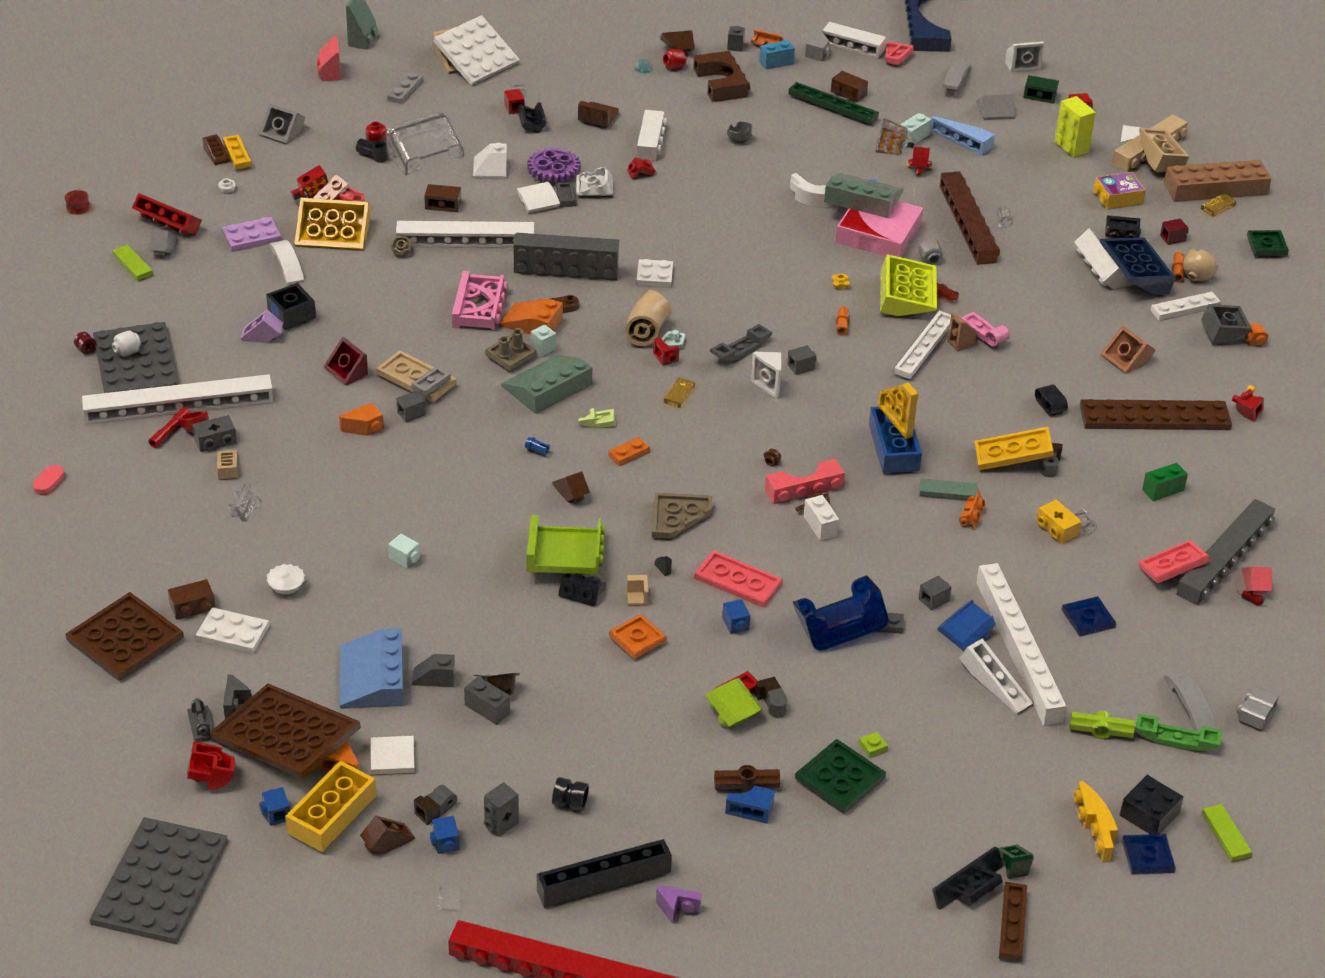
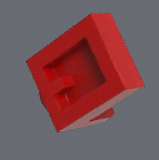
[653,338,680,366]

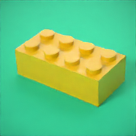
[285,760,376,852]

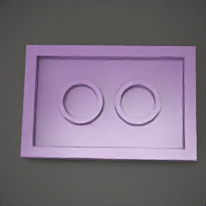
[222,217,282,252]

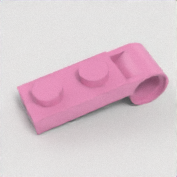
[961,312,1010,347]

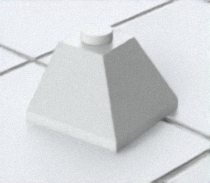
[473,143,507,179]

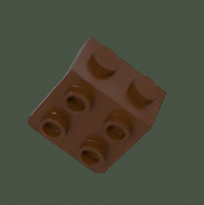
[578,101,619,128]

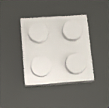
[636,259,673,288]

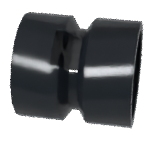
[552,777,589,811]

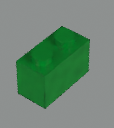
[1142,463,1188,501]

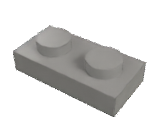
[411,366,451,397]

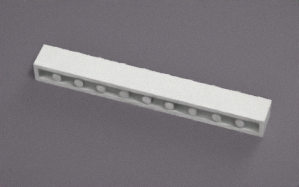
[82,374,273,424]
[976,563,1066,726]

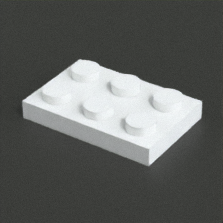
[196,607,269,654]

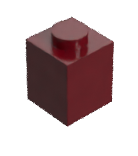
[1160,218,1189,245]

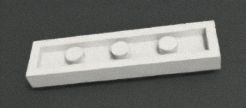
[1150,292,1221,321]

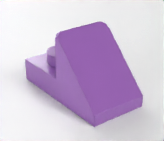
[656,884,702,923]

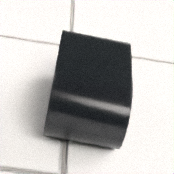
[1035,384,1068,415]

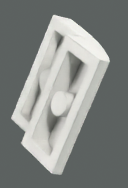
[516,182,560,214]

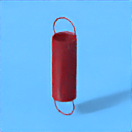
[1237,590,1265,606]

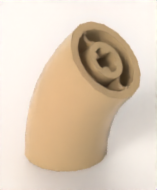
[625,290,672,346]

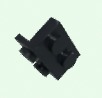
[517,102,546,133]
[1105,215,1141,238]
[558,573,606,606]

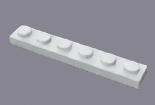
[894,311,951,379]

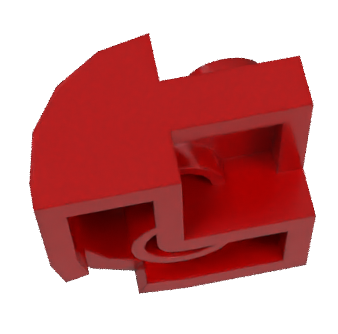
[187,741,235,790]

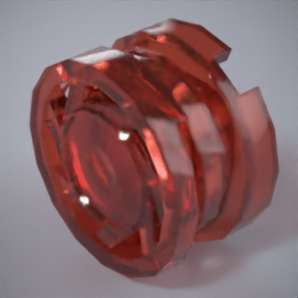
[64,190,90,215]

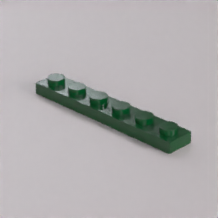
[788,82,879,125]

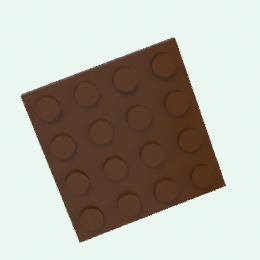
[65,592,184,681]

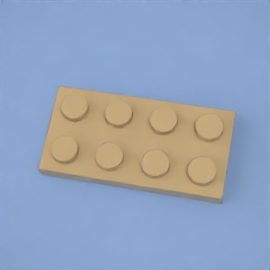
[376,350,456,402]

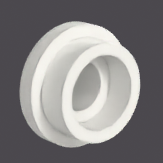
[218,178,235,194]

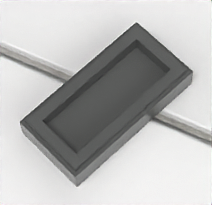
[556,182,577,207]

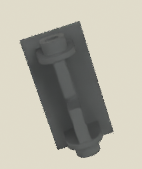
[187,698,214,741]

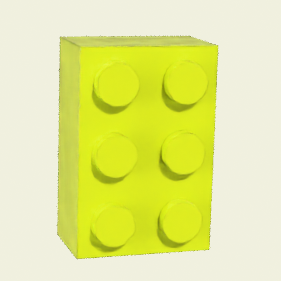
[1054,96,1096,158]

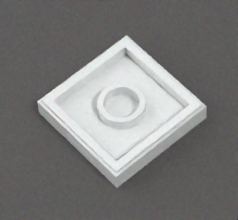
[371,736,415,775]

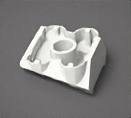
[576,167,614,196]

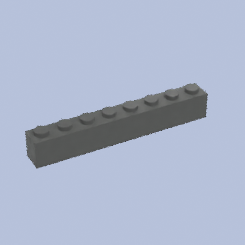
[1176,499,1275,605]

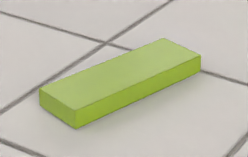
[112,244,153,281]
[1201,804,1252,862]

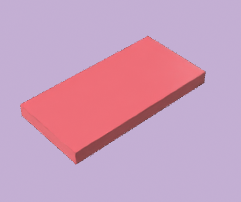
[694,550,783,608]

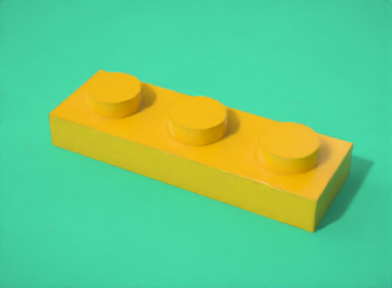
[223,135,252,170]

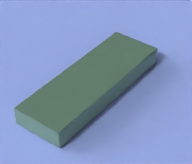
[919,478,978,500]

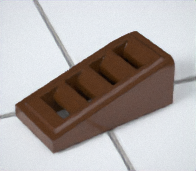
[202,134,230,165]

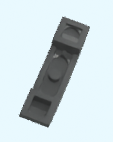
[710,324,772,361]

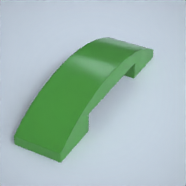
[1135,713,1223,751]

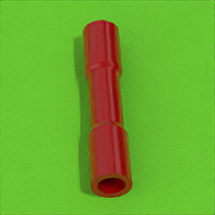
[148,407,191,448]

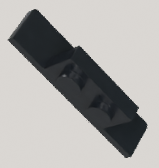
[932,846,1003,909]

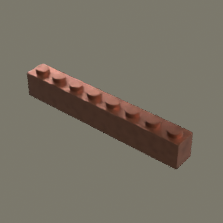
[939,171,1000,265]

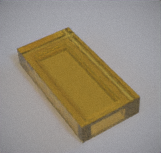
[1201,193,1236,217]
[664,377,695,408]

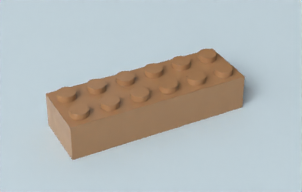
[1164,159,1272,202]

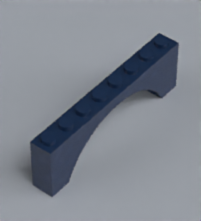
[905,0,952,52]

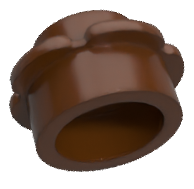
[763,449,781,466]

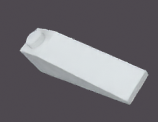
[959,638,1033,714]

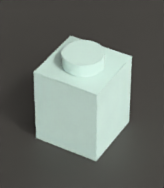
[531,325,556,357]
[388,534,420,568]

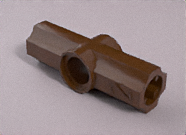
[714,765,780,793]

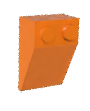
[500,298,563,335]

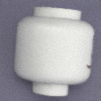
[112,331,141,357]

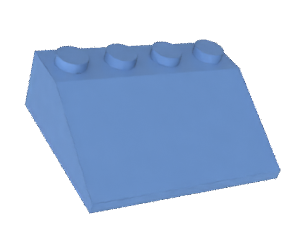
[340,628,403,708]

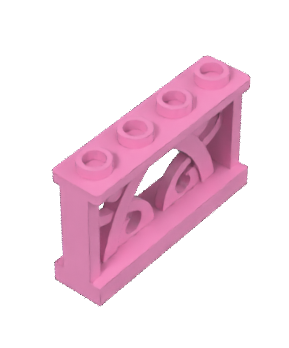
[452,271,508,331]

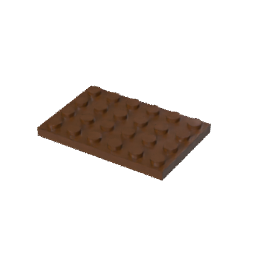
[209,683,361,779]

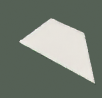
[1121,125,1141,142]

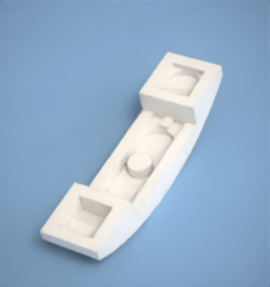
[269,240,305,285]

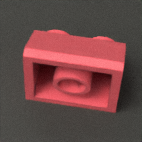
[317,36,341,81]

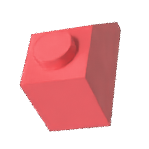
[1242,567,1272,595]

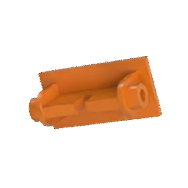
[751,29,783,46]
[959,491,986,530]

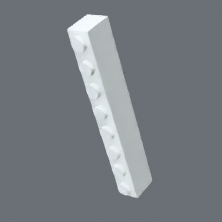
[396,221,534,248]

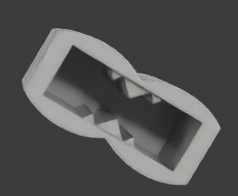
[1237,685,1280,730]

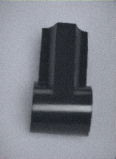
[356,138,388,162]

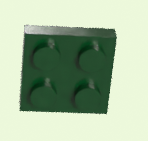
[1247,230,1289,257]

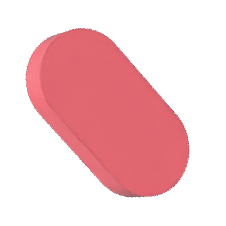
[33,465,64,495]

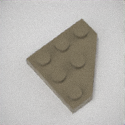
[652,493,712,539]

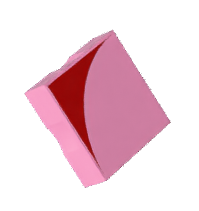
[835,201,924,257]

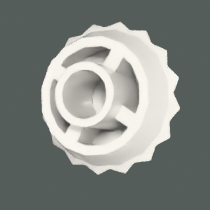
[266,564,305,594]

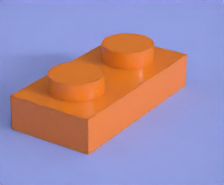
[608,437,650,466]

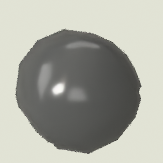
[727,122,752,142]

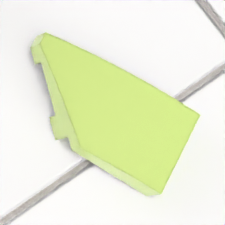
[579,408,615,428]

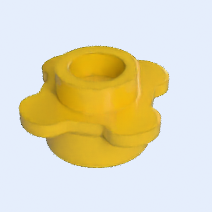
[831,274,850,289]

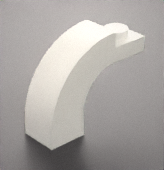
[790,173,837,208]

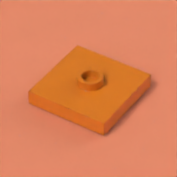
[609,614,667,659]

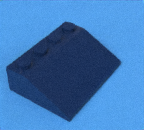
[1099,237,1176,295]

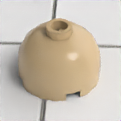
[1183,248,1219,282]

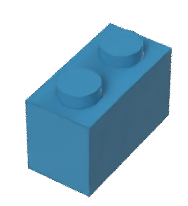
[759,40,795,69]

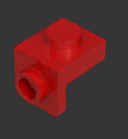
[627,157,656,179]

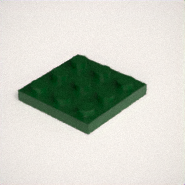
[795,739,886,813]

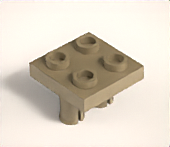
[485,328,536,371]

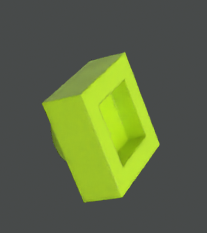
[858,732,888,758]

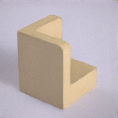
[627,575,648,606]

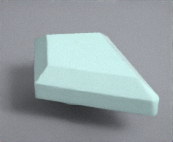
[661,330,686,348]

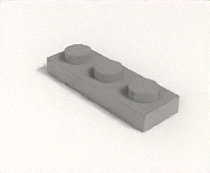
[387,72,423,104]

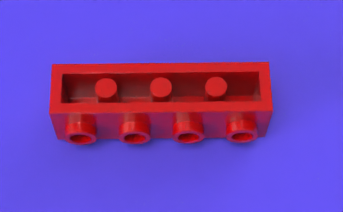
[132,193,202,236]

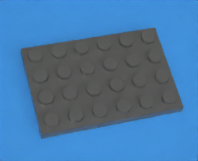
[93,322,179,393]
[90,817,228,944]

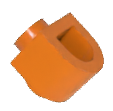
[1244,323,1269,346]

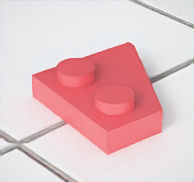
[885,41,914,65]

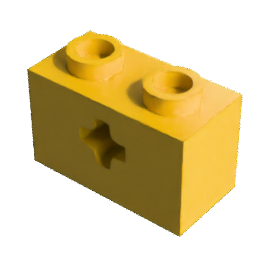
[1036,499,1082,544]

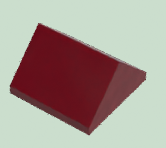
[323,336,368,385]

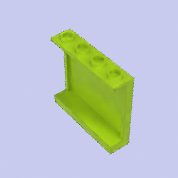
[526,515,605,574]

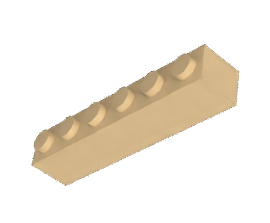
[1112,114,1188,172]

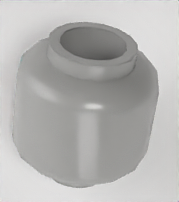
[918,239,943,264]

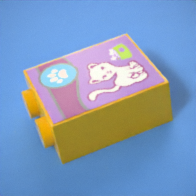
[1093,172,1146,209]

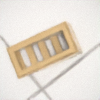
[217,450,238,479]

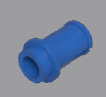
[525,437,550,456]

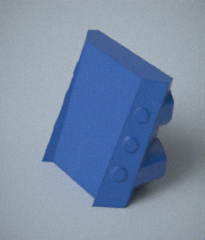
[937,600,996,651]

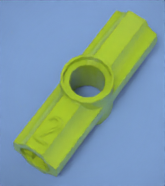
[1069,711,1135,739]

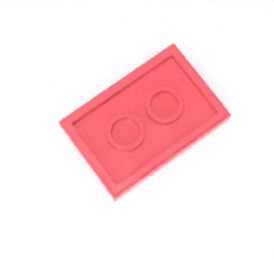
[1138,540,1210,584]

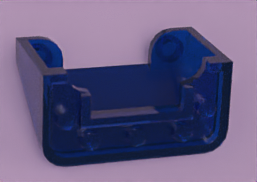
[792,575,889,651]

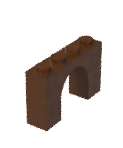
[693,51,750,102]

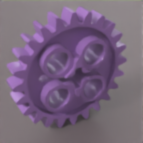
[527,147,581,184]

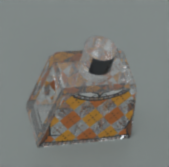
[875,119,915,155]

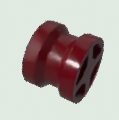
[73,332,97,354]

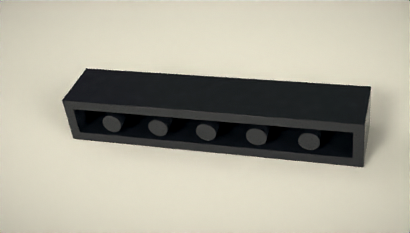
[537,839,672,908]

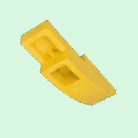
[1074,781,1118,862]

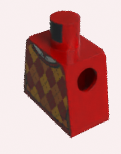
[291,165,328,200]

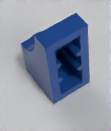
[725,786,775,824]

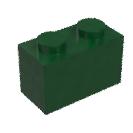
[1023,75,1059,104]

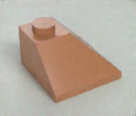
[1101,325,1156,373]

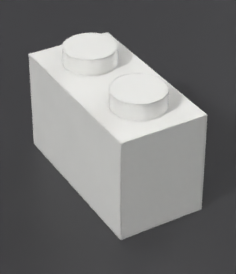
[803,495,839,541]

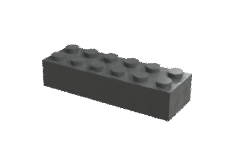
[513,232,620,280]

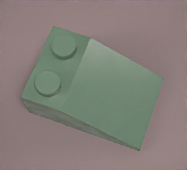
[346,0,378,49]

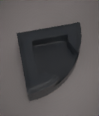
[654,556,672,576]

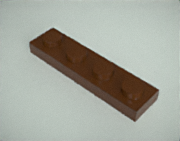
[998,882,1027,962]

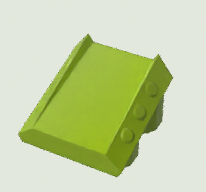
[705,678,763,728]

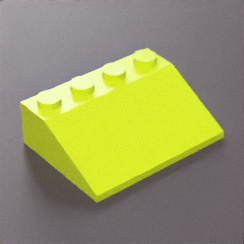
[880,254,937,316]

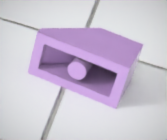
[240,310,283,343]

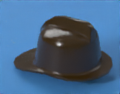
[473,673,520,696]

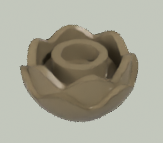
[391,236,412,256]

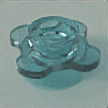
[635,59,652,73]

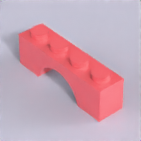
[765,459,845,504]

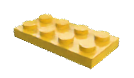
[974,427,1054,471]

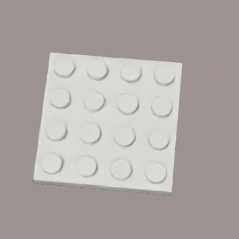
[433,15,520,86]

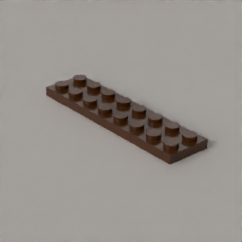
[1080,399,1232,430]

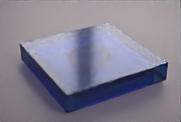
[1061,596,1116,637]
[1122,834,1176,875]

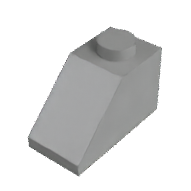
[805,29,830,61]
[149,229,177,256]

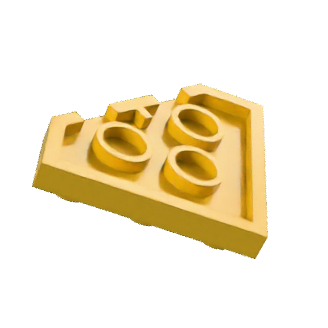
[878,383,918,439]

